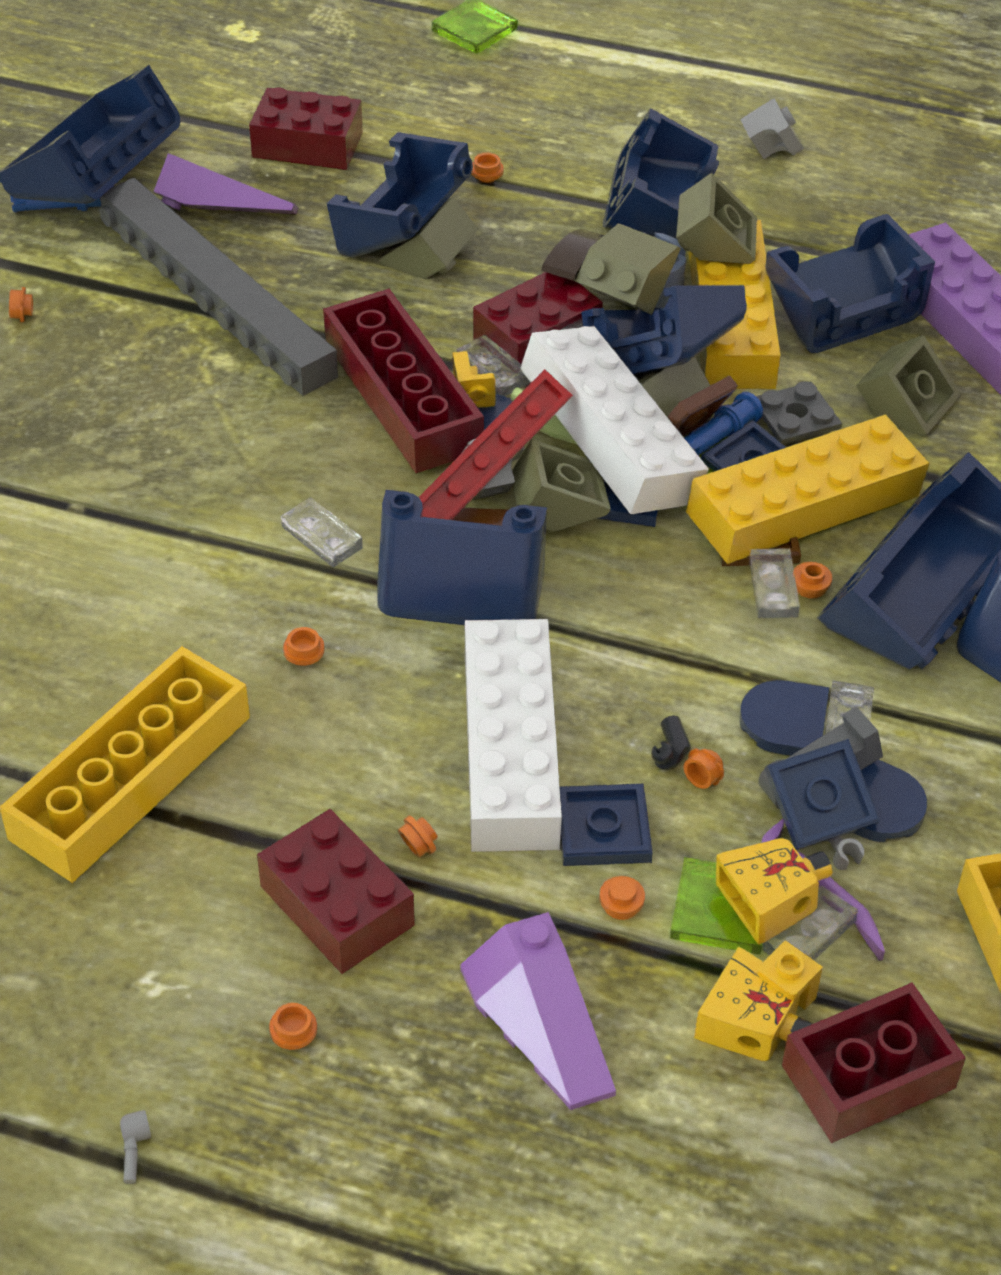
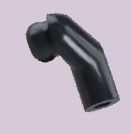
[651,715,691,770]

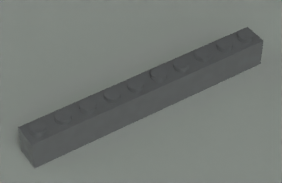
[99,178,338,396]

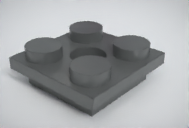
[756,381,842,446]

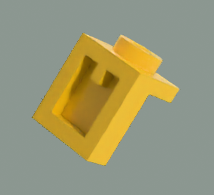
[452,351,496,408]
[757,940,823,1010]

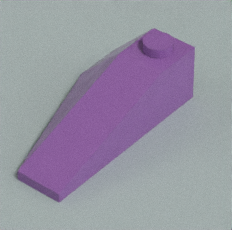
[153,153,299,214]
[460,912,616,1110]

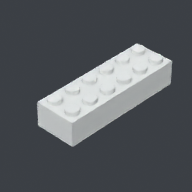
[520,326,708,514]
[465,619,562,852]

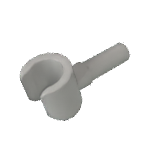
[828,837,864,870]
[120,1110,151,1184]

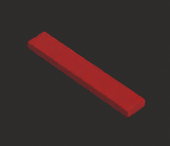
[419,369,573,520]

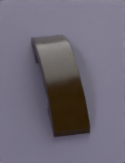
[541,229,604,281]

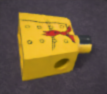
[716,838,832,945]
[694,947,814,1061]

